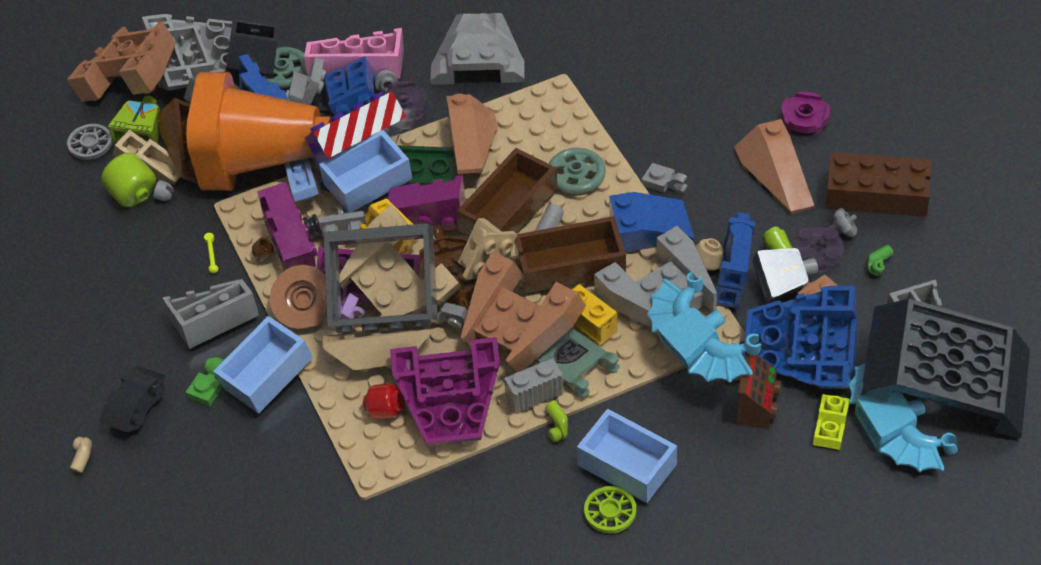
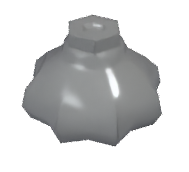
[830,208,858,237]

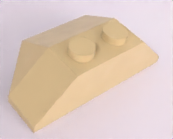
[323,324,430,372]

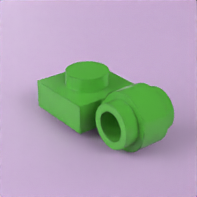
[185,357,224,407]

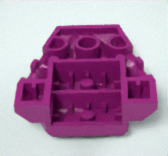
[390,337,500,446]

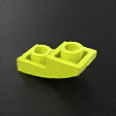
[813,394,850,450]

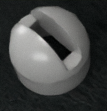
[154,180,174,201]

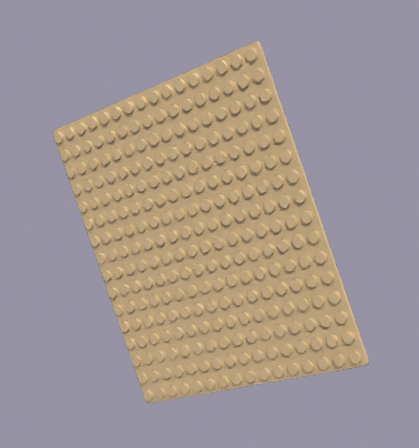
[214,74,745,500]

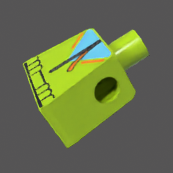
[108,96,160,143]

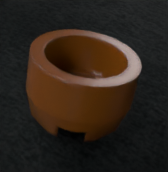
[252,237,274,260]

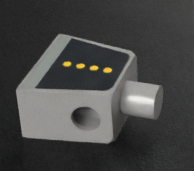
[752,248,818,304]

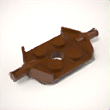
[419,225,477,310]

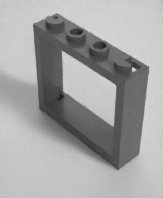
[324,223,438,333]

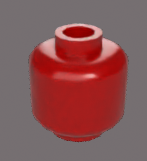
[363,383,405,419]

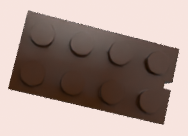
[457,148,558,236]
[825,152,931,217]
[514,216,626,293]

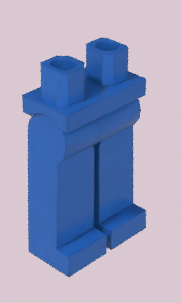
[324,57,376,116]
[716,212,755,308]

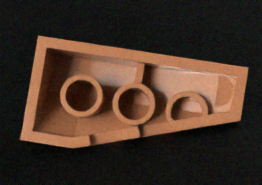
[446,94,498,174]

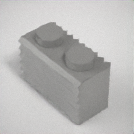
[503,358,564,414]

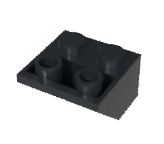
[226,18,280,78]

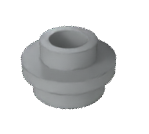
[375,70,398,93]

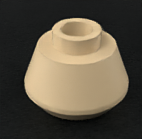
[695,238,724,271]

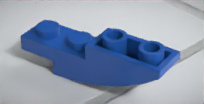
[239,54,288,100]

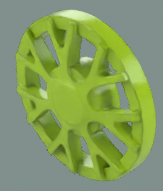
[584,486,636,533]

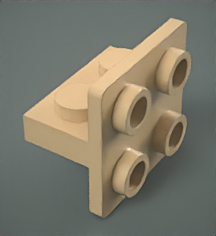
[458,218,517,280]

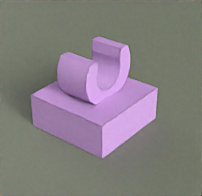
[341,293,365,329]

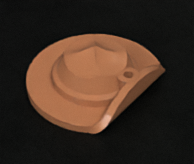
[270,265,327,329]

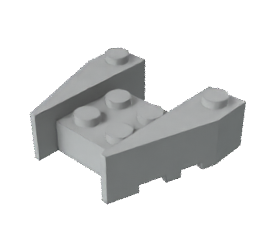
[594,226,717,336]

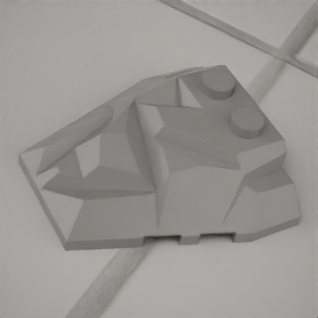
[430,13,525,85]
[141,14,232,91]

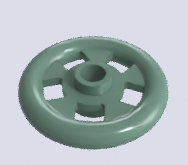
[262,47,307,89]
[549,148,606,194]

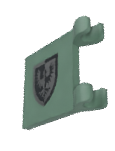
[534,328,620,398]

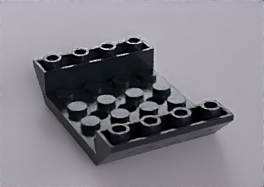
[860,299,1030,439]

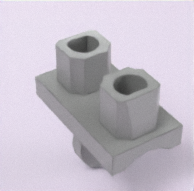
[318,206,365,239]

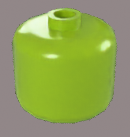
[101,153,157,207]

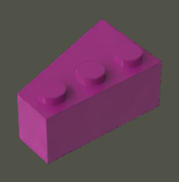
[388,175,465,231]
[257,182,318,270]

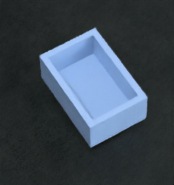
[319,130,412,213]
[213,316,313,414]
[577,409,677,503]

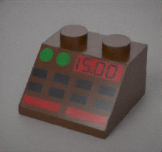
[737,352,781,429]

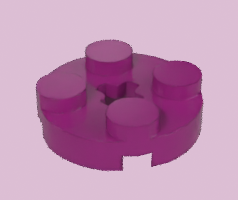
[781,92,830,135]

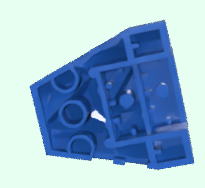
[743,286,858,389]

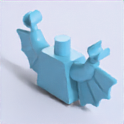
[647,272,762,383]
[849,363,958,472]

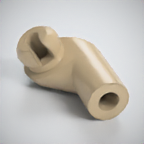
[70,437,92,473]

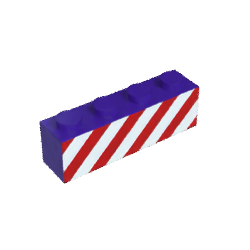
[304,91,406,164]

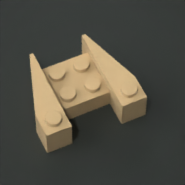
[339,205,462,328]

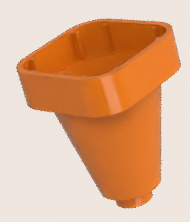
[186,72,332,191]

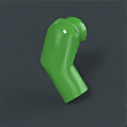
[867,244,893,276]

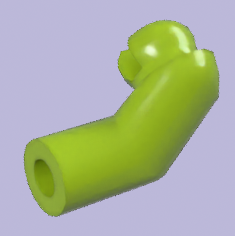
[545,400,568,442]

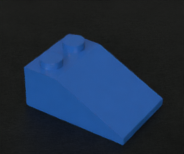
[609,192,694,252]

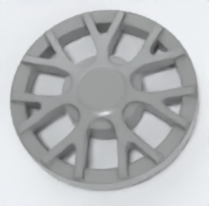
[67,124,113,160]

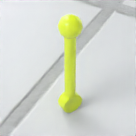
[204,233,218,274]

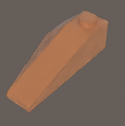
[734,119,814,215]

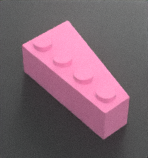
[304,28,404,79]

